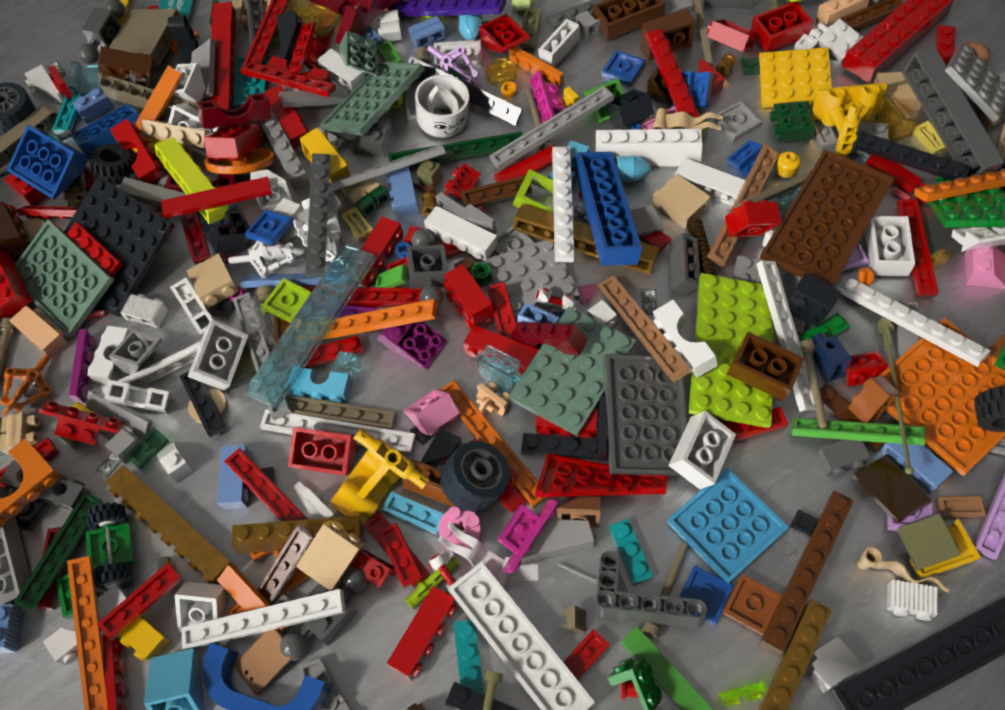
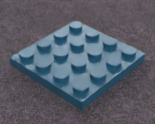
[667,468,789,584]

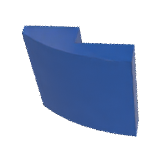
[672,71,713,108]
[726,140,777,178]

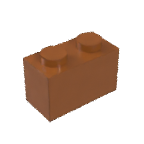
[848,376,900,423]

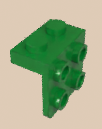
[608,657,662,710]

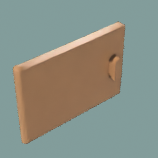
[233,629,295,696]

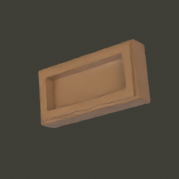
[936,495,987,519]

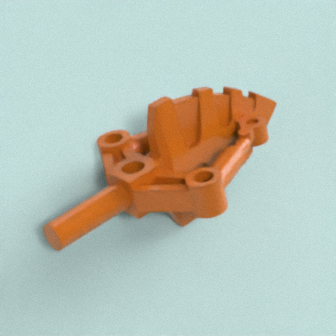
[0,354,51,416]

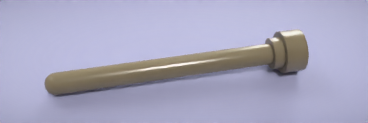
[526,88,552,151]
[0,318,16,378]
[800,339,827,428]
[641,541,689,639]

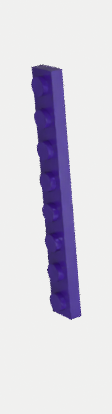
[392,0,507,17]

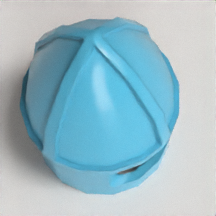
[459,15,484,41]
[615,155,651,183]

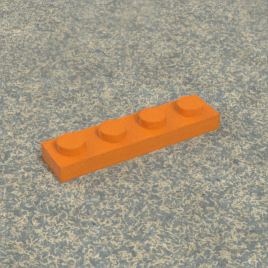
[509,46,564,88]

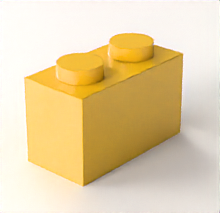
[119,616,171,662]

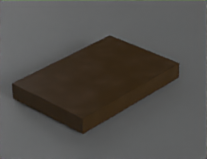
[852,455,931,524]

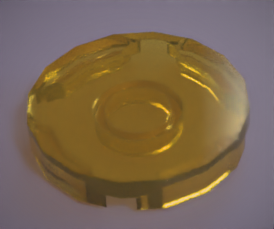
[485,58,518,86]

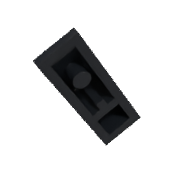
[277,11,303,65]

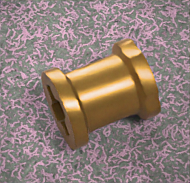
[715,53,737,76]
[421,192,436,216]

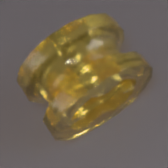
[931,249,950,267]

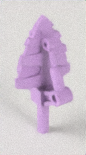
[427,45,483,87]

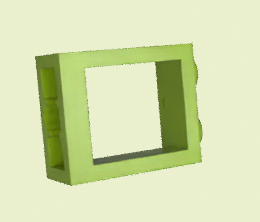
[512,169,554,213]

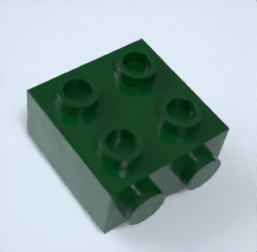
[769,101,815,142]

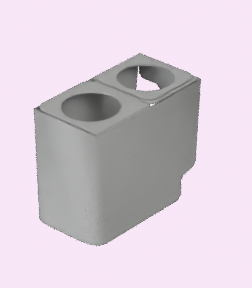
[630,205,663,242]
[810,635,864,694]

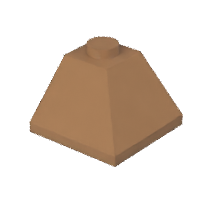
[557,496,601,528]

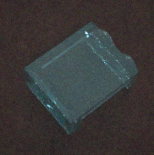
[69,61,102,96]
[477,345,521,394]

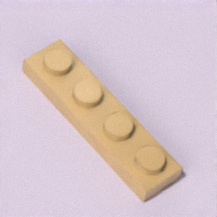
[142,119,207,148]

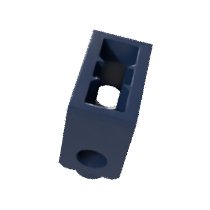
[813,332,852,383]

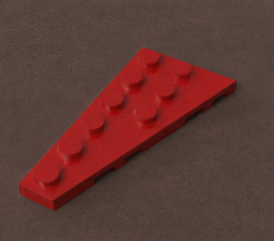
[535,453,668,497]

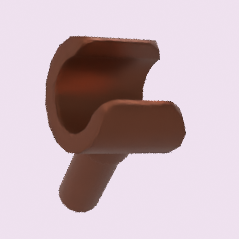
[413,183,436,194]

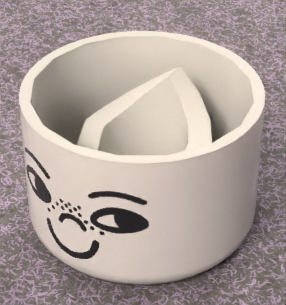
[415,75,469,138]

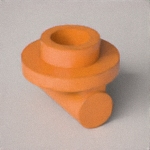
[857,267,875,286]

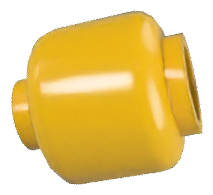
[775,151,801,178]

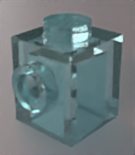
[332,351,361,382]

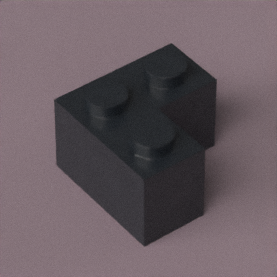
[210,210,252,253]

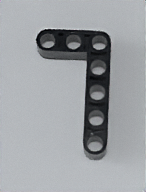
[168,15,199,66]

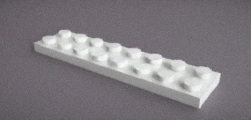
[448,562,595,710]

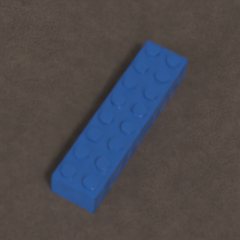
[575,152,642,266]

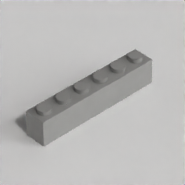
[260,107,310,192]

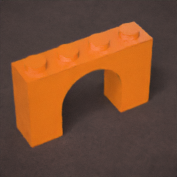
[0,438,61,528]

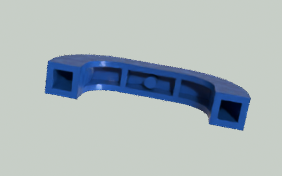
[203,643,333,710]

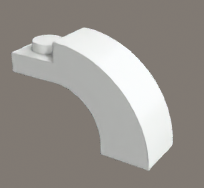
[170,278,213,335]

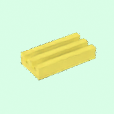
[912,121,947,155]
[341,207,373,242]

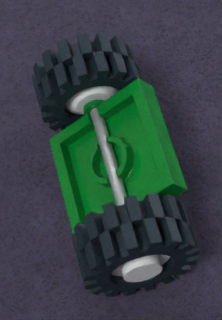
[85,502,134,592]

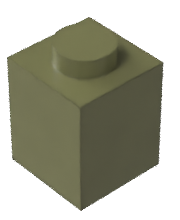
[417,159,443,188]

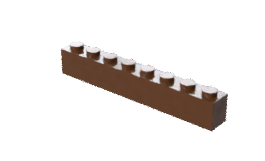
[758,490,854,657]

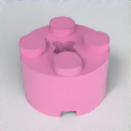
[438,506,483,555]

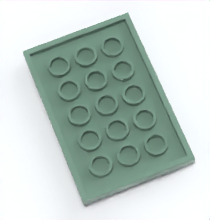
[319,62,425,136]
[15,219,115,337]
[508,307,636,437]

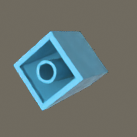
[144,648,204,710]

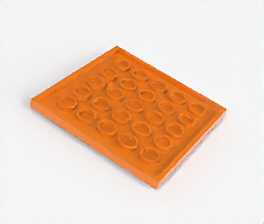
[878,318,1005,476]

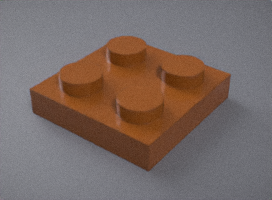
[722,574,783,636]

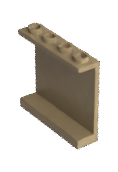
[109,9,181,66]

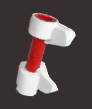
[535,286,578,310]
[428,549,464,597]

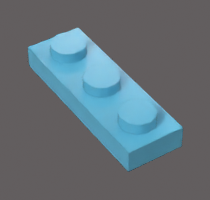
[382,491,444,535]

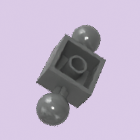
[78,0,125,64]
[406,229,448,308]
[280,566,368,661]

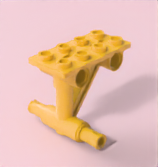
[812,83,887,158]
[329,428,430,524]

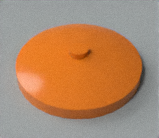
[204,147,275,175]

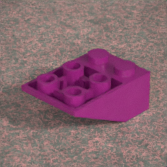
[377,321,447,369]

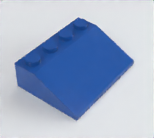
[72,104,140,162]
[7,125,89,199]

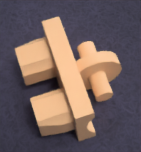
[476,381,511,417]

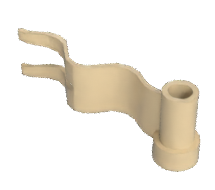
[652,108,723,130]
[857,547,950,597]

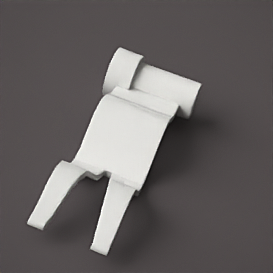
[439,522,511,589]

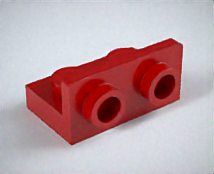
[444,163,481,201]
[846,351,888,387]
[351,548,396,587]

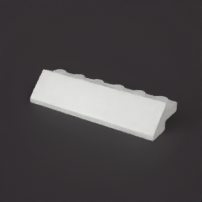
[596,129,702,168]
[951,227,1005,252]

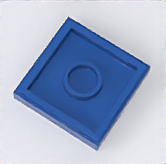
[602,50,646,86]
[245,210,294,246]
[679,565,734,625]

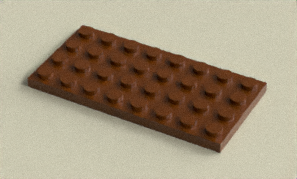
[760,149,895,287]

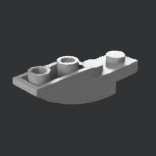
[436,192,497,234]

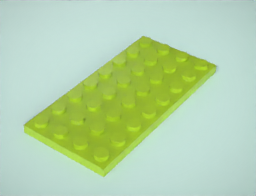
[689,273,775,428]

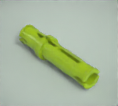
[404,556,460,610]

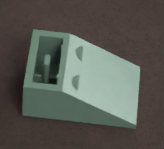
[339,31,377,77]

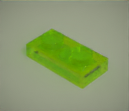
[716,681,766,708]

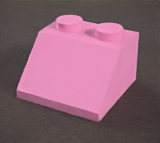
[965,246,1005,289]
[403,389,460,435]

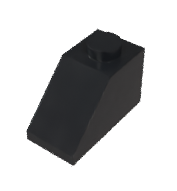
[420,428,463,468]

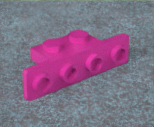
[530,70,566,123]
[497,499,558,573]

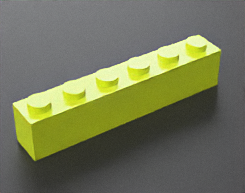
[155,137,229,225]

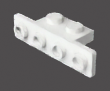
[285,482,336,519]

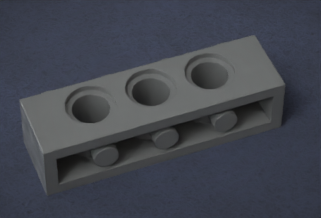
[0,460,90,511]

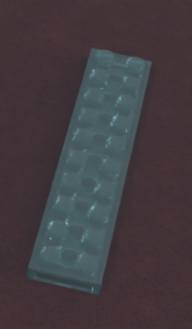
[244,245,376,409]

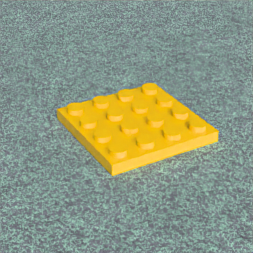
[759,47,832,108]

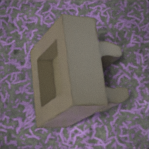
[561,606,586,633]

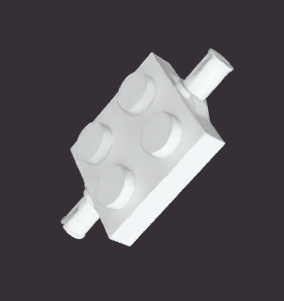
[816,19,863,62]

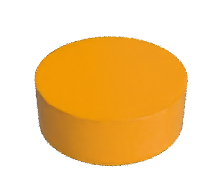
[501,81,518,98]

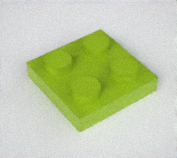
[262,278,315,325]

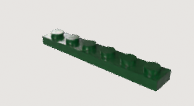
[14,492,103,612]

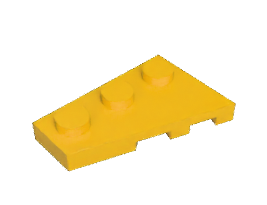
[908,518,981,581]

